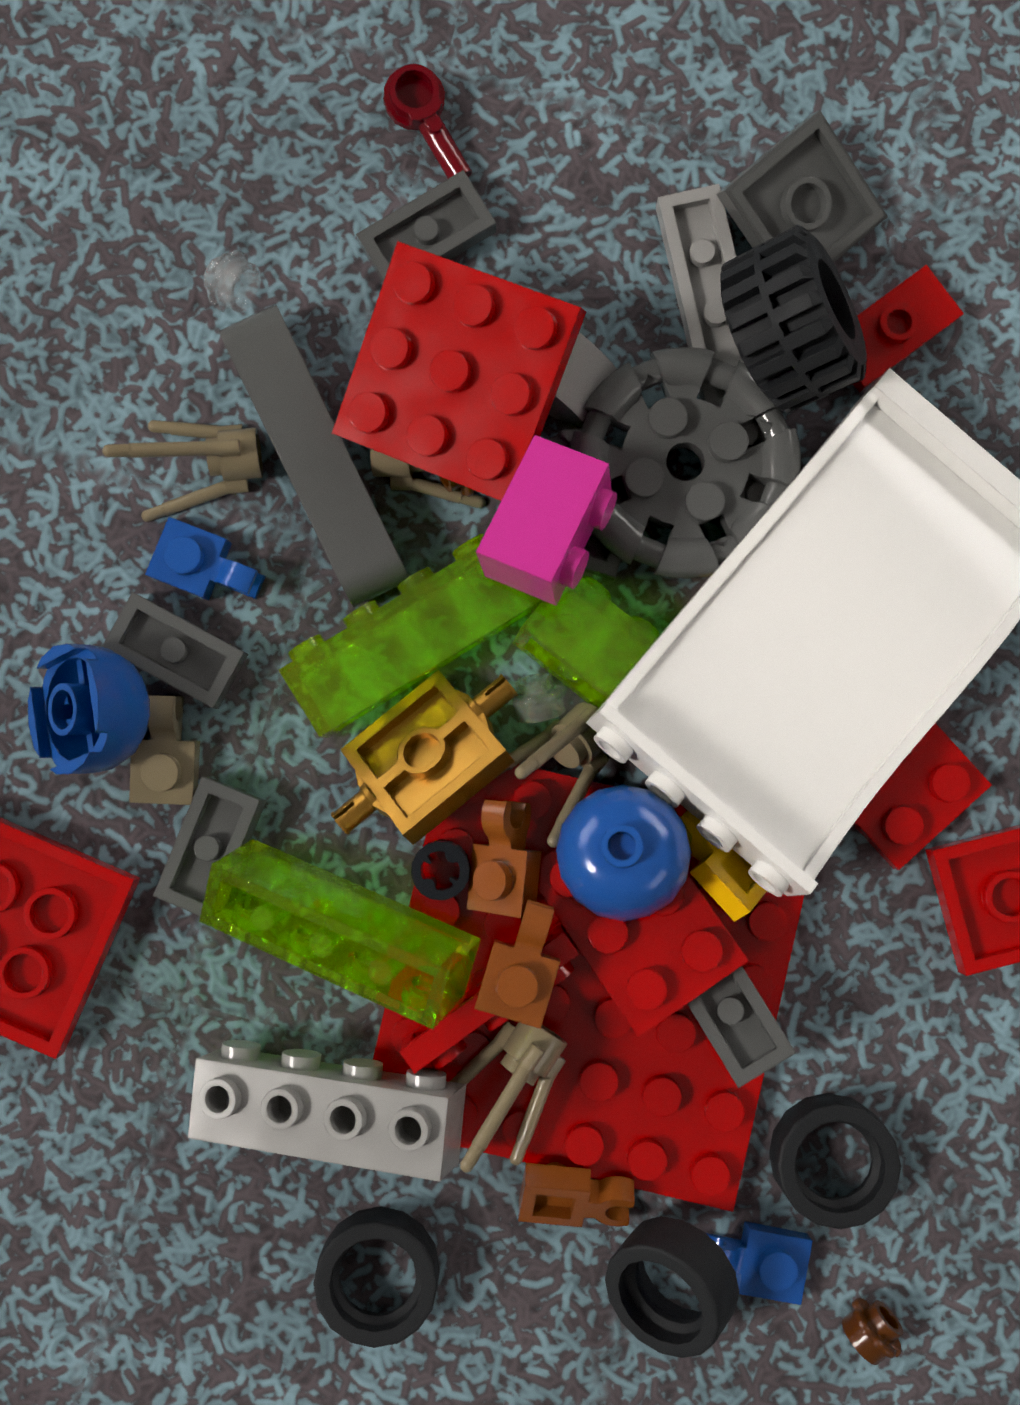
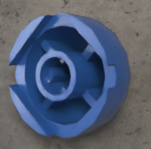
[28,644,150,774]
[556,785,692,922]

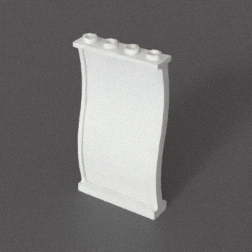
[586,368,1020,897]

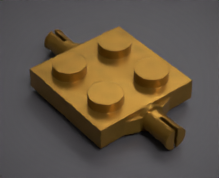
[331,670,518,845]

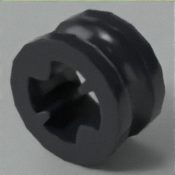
[411,840,471,900]

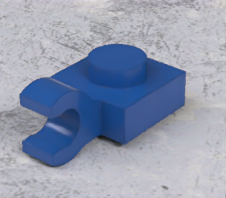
[145,517,266,601]
[706,1221,813,1305]

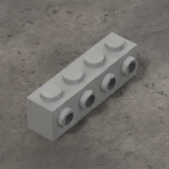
[188,1040,466,1182]

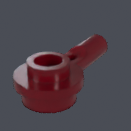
[383,64,472,179]

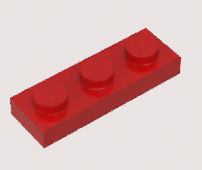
[399,924,579,1074]

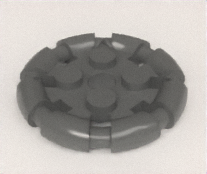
[569,347,801,579]

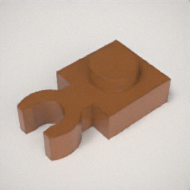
[518,1162,635,1227]

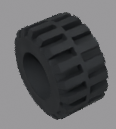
[720,225,867,413]

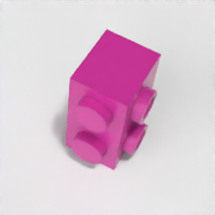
[476,435,617,606]

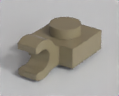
[129,695,200,805]

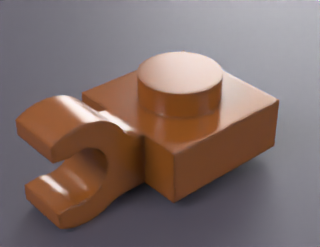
[467,799,542,918]
[474,899,560,1029]

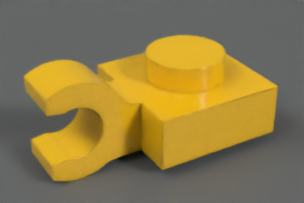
[680,810,766,922]

